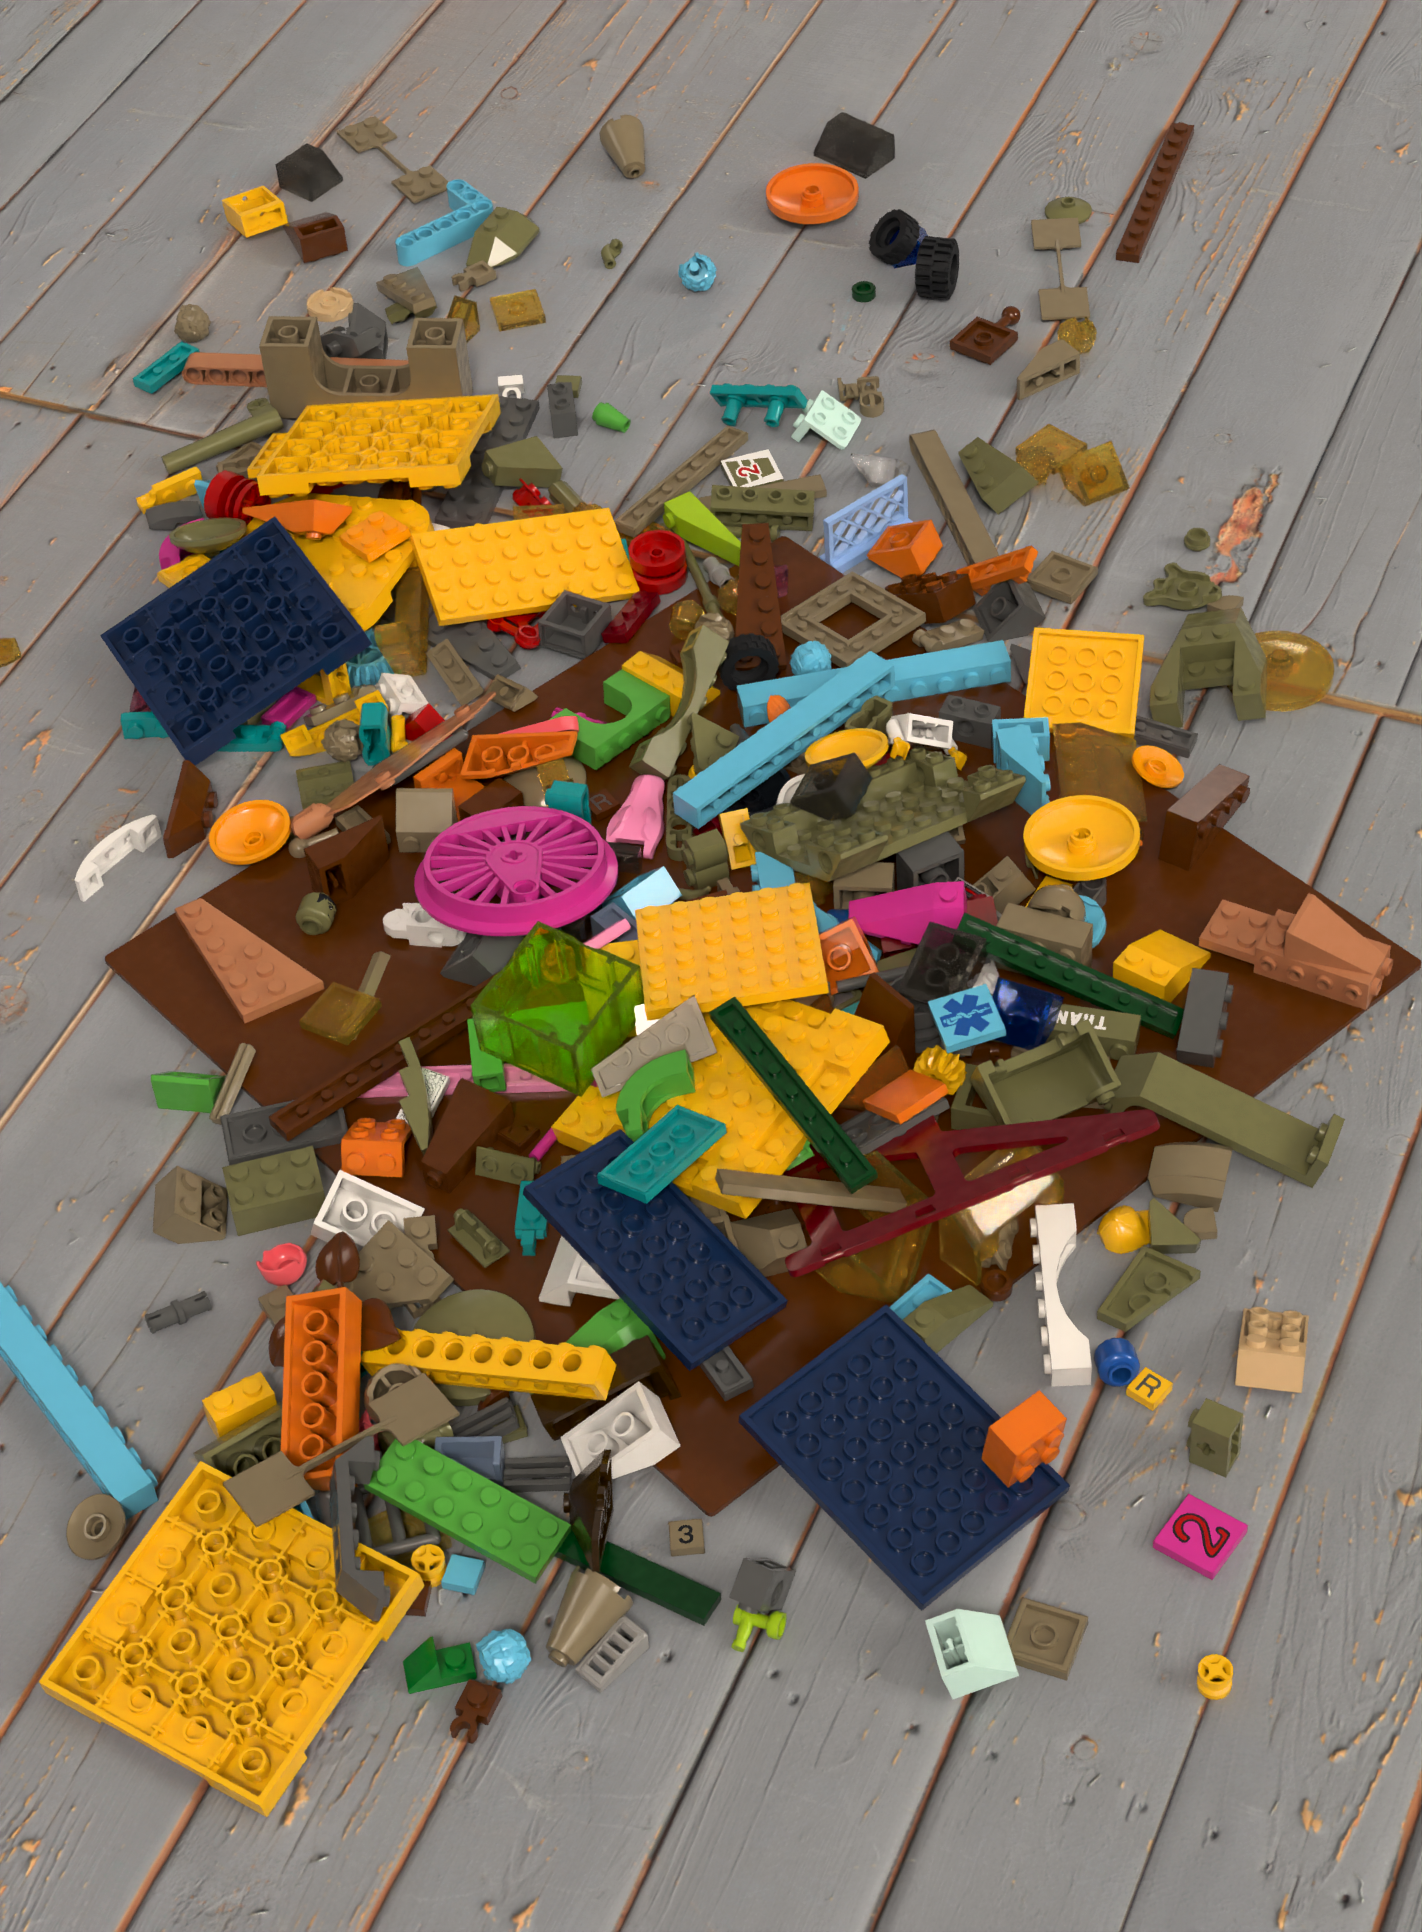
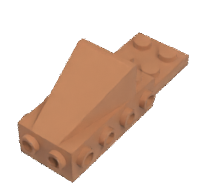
[1199,893,1393,1010]

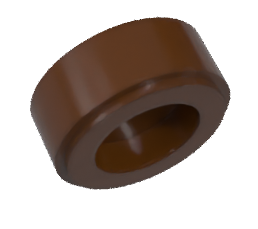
[980,1269,1013,1302]

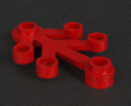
[487,611,546,649]

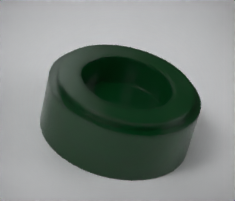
[852,281,876,302]

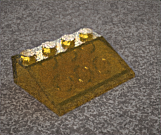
[1052,722,1147,822]

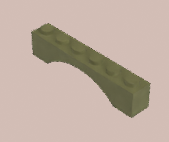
[629,625,729,780]

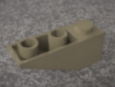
[973,856,1036,913]

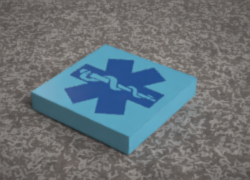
[928,984,1006,1053]

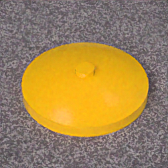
[1023,795,1140,881]

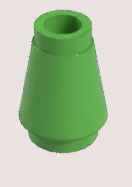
[592,402,631,433]

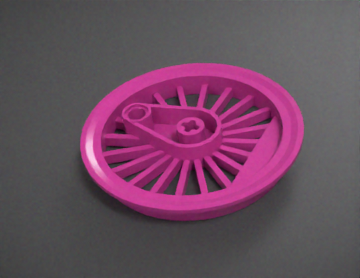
[414,806,618,936]

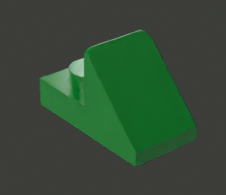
[403,1636,477,1694]

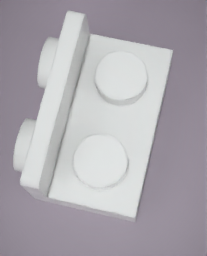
[375,673,428,722]

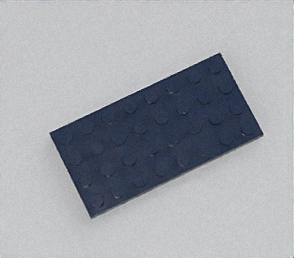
[523,1129,788,1371]

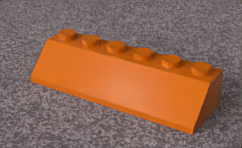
[281,1287,362,1491]

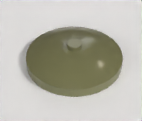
[412,1289,536,1406]

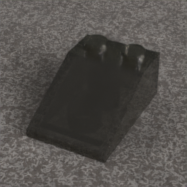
[897,922,987,1004]

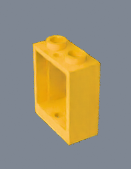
[222,185,288,238]
[297,663,352,705]

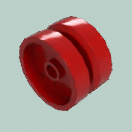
[628,530,688,595]

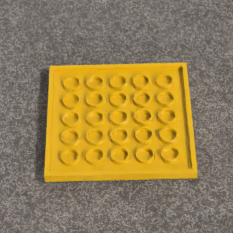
[635,882,829,1021]

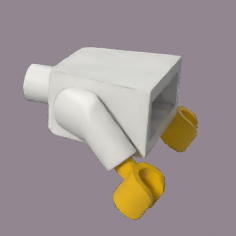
[886,713,967,770]

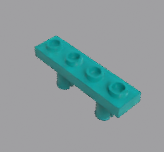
[710,383,808,427]

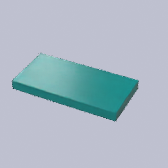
[597,1105,727,1204]

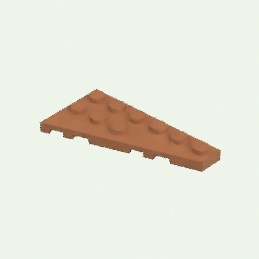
[175,898,325,1023]

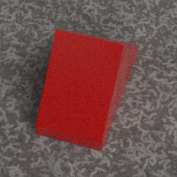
[405,703,451,743]

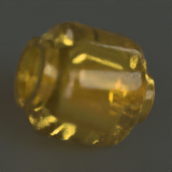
[669,600,705,641]

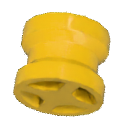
[411,1544,447,1587]
[1197,1654,1233,1700]

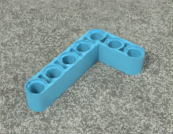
[395,179,494,267]

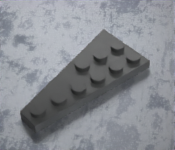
[381,580,521,680]

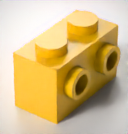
[202,1371,277,1439]

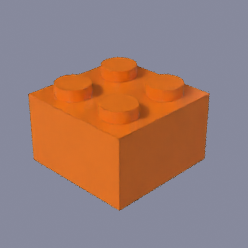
[981,1390,1067,1488]

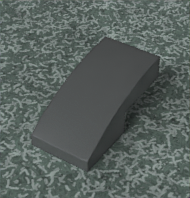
[145,501,203,531]

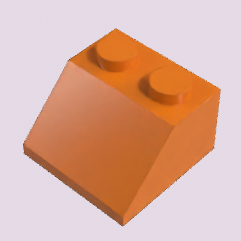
[867,519,943,578]
[819,916,879,995]

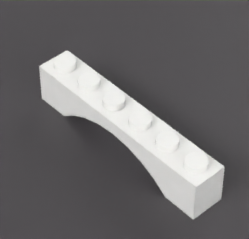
[1029,1203,1092,1387]

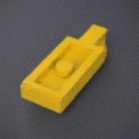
[136,467,202,514]

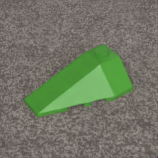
[529,1298,666,1395]

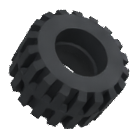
[915,236,959,300]

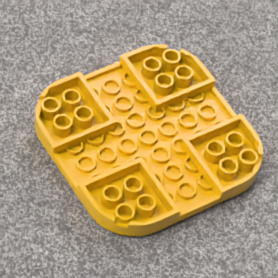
[234,493,435,632]

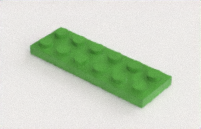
[364,1438,571,1584]

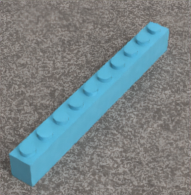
[737,640,1011,727]
[673,651,895,829]
[0,1282,158,1520]

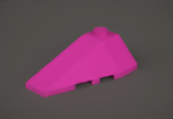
[848,881,967,952]

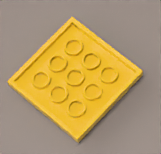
[1024,627,1144,739]

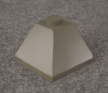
[730,1208,807,1277]

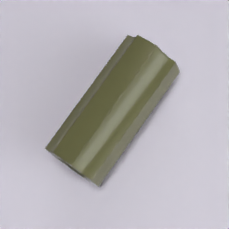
[548,480,591,514]

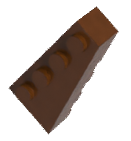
[1158,764,1250,871]

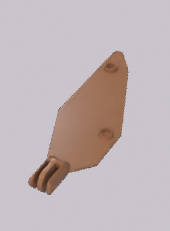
[291,691,496,839]

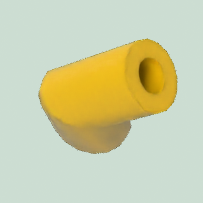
[391,715,409,753]

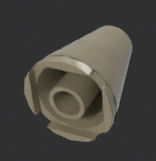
[599,115,645,179]
[546,1566,633,1668]

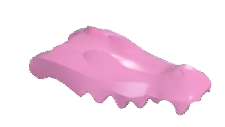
[606,774,665,859]

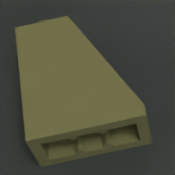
[482,436,563,488]

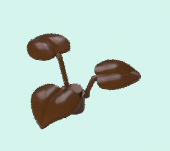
[269,1231,401,1367]

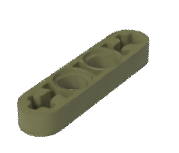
[666,774,693,861]

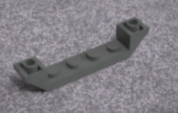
[329,1436,390,1621]

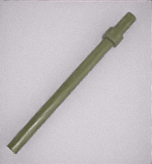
[682,538,723,617]

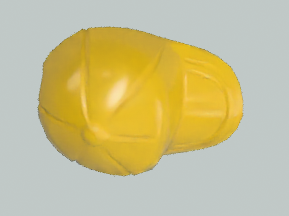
[1097,1205,1149,1254]

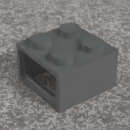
[538,590,612,659]

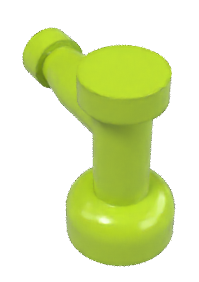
[731,1604,787,1652]

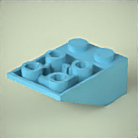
[996,725,1051,815]

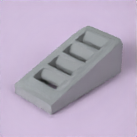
[576,1615,649,1693]

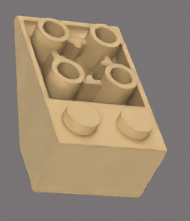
[1235,1307,1309,1393]

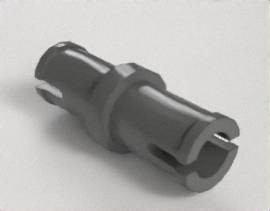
[145,1291,212,1334]

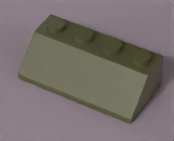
[193,1401,282,1477]

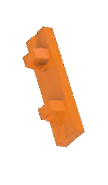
[956,545,1038,596]

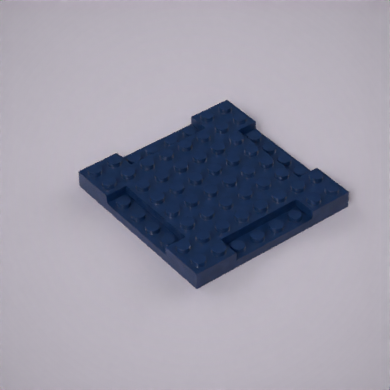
[100,516,372,766]

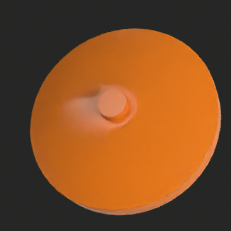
[766,163,859,224]

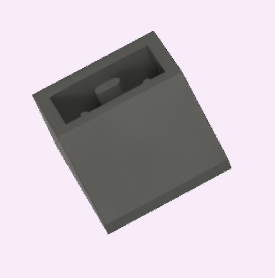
[346,303,389,359]

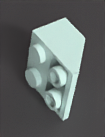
[925,1609,1019,1699]

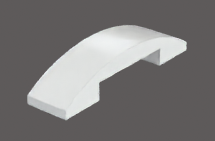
[75,814,162,902]

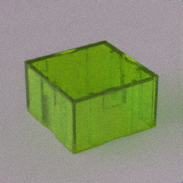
[471,921,644,1097]

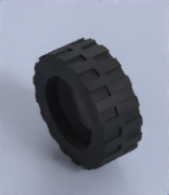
[869,209,920,265]
[718,633,779,692]

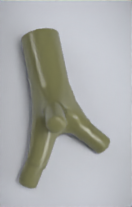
[677,886,711,901]

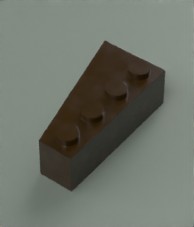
[530,1335,681,1441]

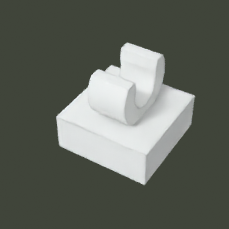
[498,375,525,399]

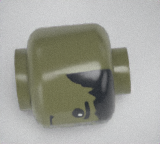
[295,892,337,935]

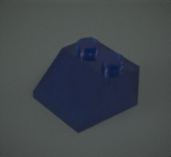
[992,977,1064,1050]

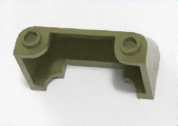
[970,1019,1121,1125]

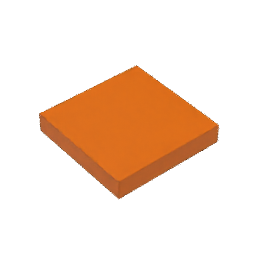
[863,1069,949,1124]

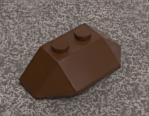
[163,760,218,858]

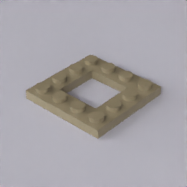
[781,571,926,668]

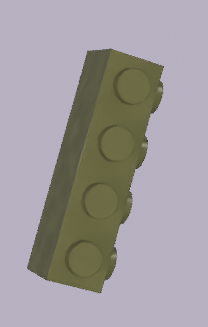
[710,485,815,531]

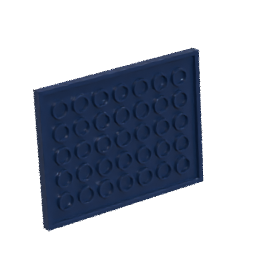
[738,1305,1070,1611]

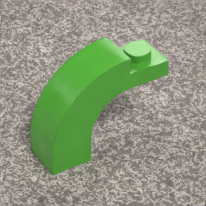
[616,1049,696,1142]

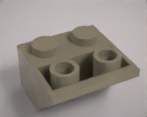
[153,1166,228,1244]

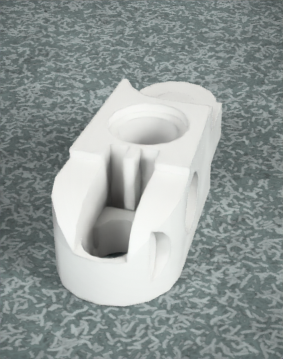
[383,903,467,948]

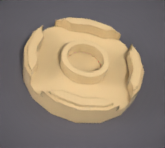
[307,287,354,322]

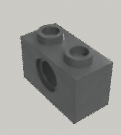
[547,382,578,438]
[939,694,1001,749]
[729,1558,796,1615]

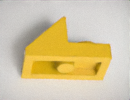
[718,808,756,870]

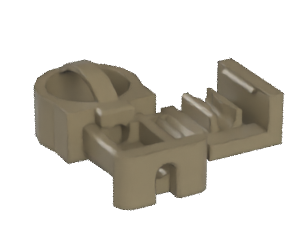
[837,376,884,418]

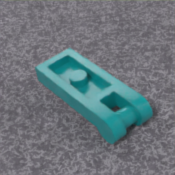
[216,721,286,752]

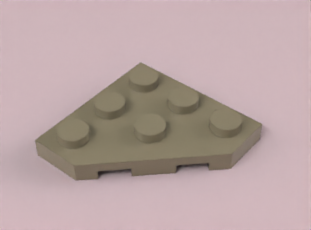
[334,1220,455,1308]

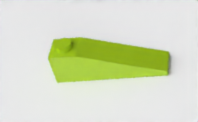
[663,491,741,566]

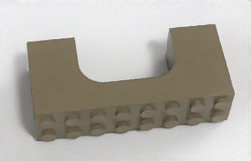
[259,316,473,419]

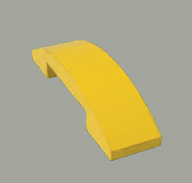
[280,690,389,756]

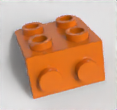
[413,748,485,822]
[341,1118,412,1177]

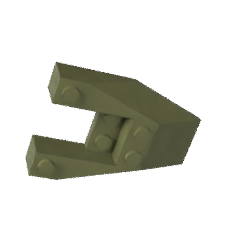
[1150,608,1268,728]

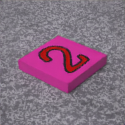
[1153,1494,1248,1580]

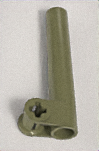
[161,398,284,475]

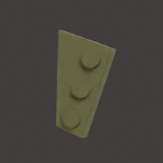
[1097,1245,1201,1332]

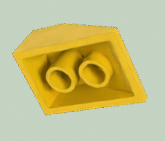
[1113,929,1211,1003]

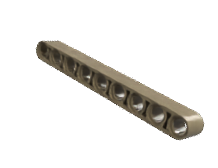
[909,430,999,566]

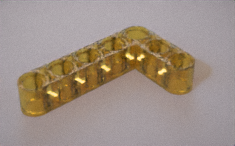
[374,566,429,677]

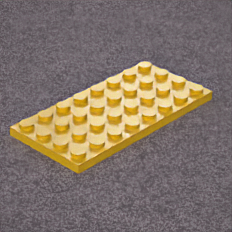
[410,508,640,626]

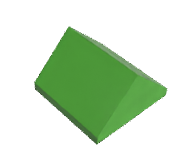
[151,1071,226,1113]

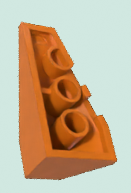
[242,499,352,540]
[460,731,578,779]

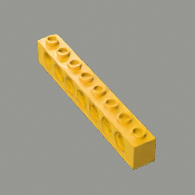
[361,1328,616,1401]

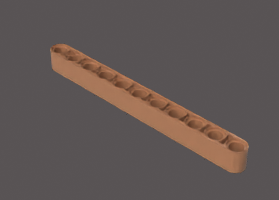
[182,352,409,387]

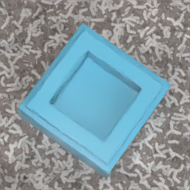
[441,1554,485,1595]

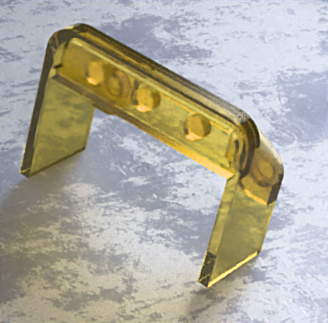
[939,1146,1065,1286]
[815,1150,933,1303]

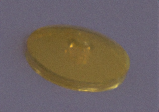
[1226,631,1334,712]

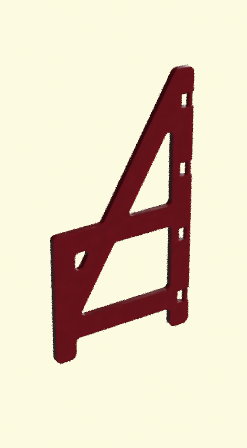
[781,1109,1160,1277]

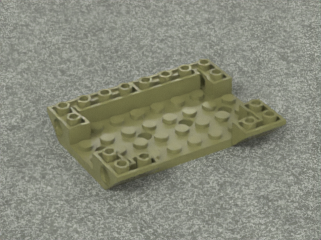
[740,747,1026,882]

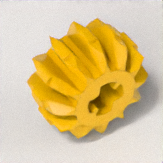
[913,1045,967,1097]

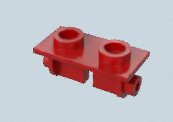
[512,478,554,518]

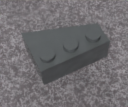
[1177,968,1234,1068]

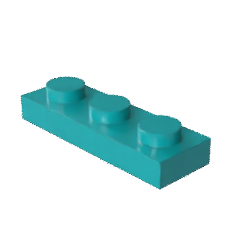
[133,341,200,394]

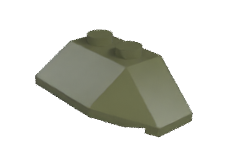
[466,207,540,268]

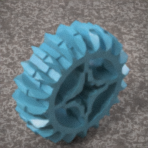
[337,628,402,688]

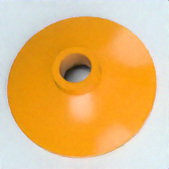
[1132,745,1184,788]

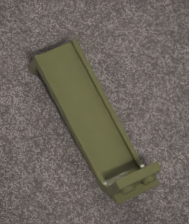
[1103,1052,1345,1188]

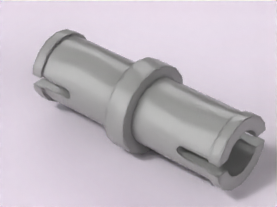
[702,556,736,592]

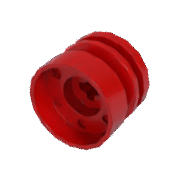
[204,470,271,526]

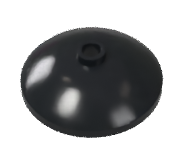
[721,768,791,818]

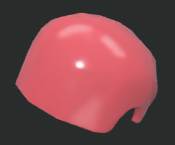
[256,1243,307,1286]

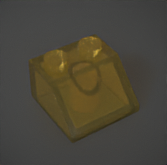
[1056,441,1130,507]

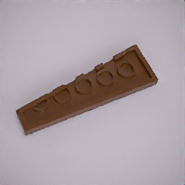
[735,523,787,671]

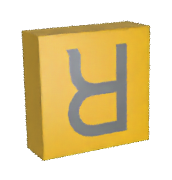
[1126,1367,1173,1411]

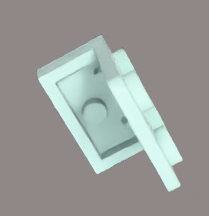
[791,390,861,450]

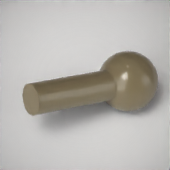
[288,828,339,858]

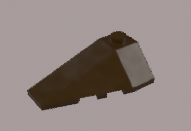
[563,1450,614,1572]

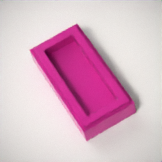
[261,686,317,730]

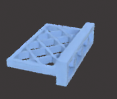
[819,474,913,573]

